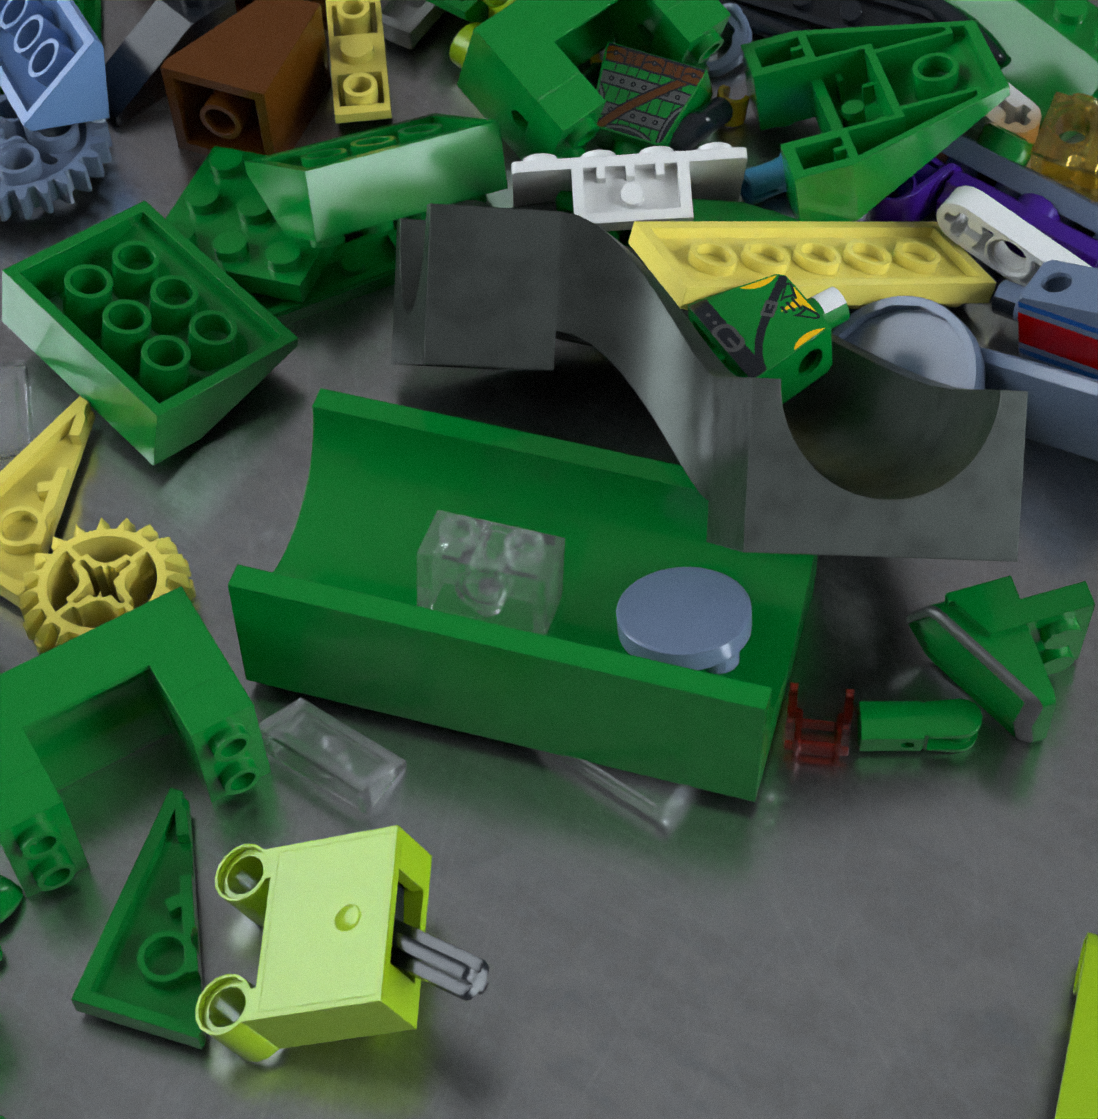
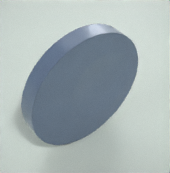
[832,296,986,389]

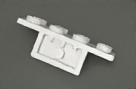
[511,142,747,231]

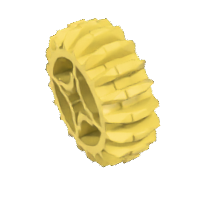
[19,517,196,655]

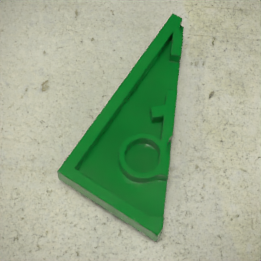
[71,788,206,1049]

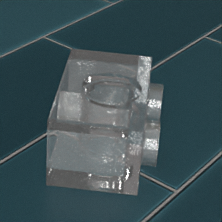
[417,510,565,635]

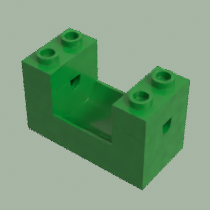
[457,0,731,161]
[0,586,271,898]

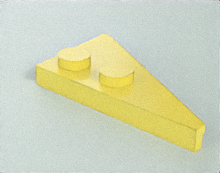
[0,396,95,607]

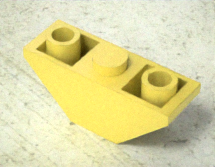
[326,0,393,124]

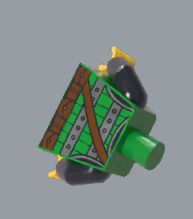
[583,41,750,155]

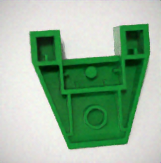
[741,20,1010,221]

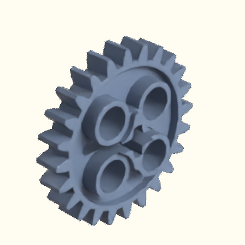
[0,94,113,221]

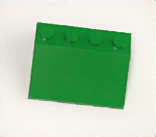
[2,201,299,466]

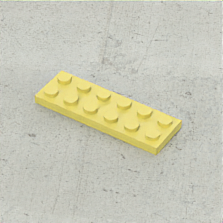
[628,221,997,310]

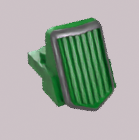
[906,575,1095,743]

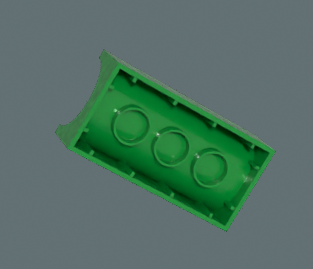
[228,388,818,802]

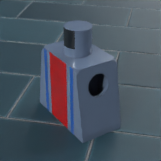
[992,260,1098,380]

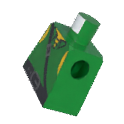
[687,274,850,404]

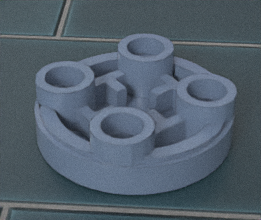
[616,567,752,674]

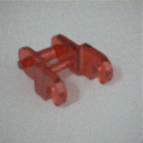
[784,682,855,767]

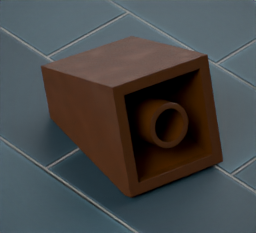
[160,0,332,156]

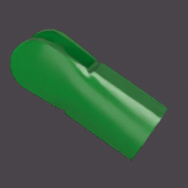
[857,698,983,753]

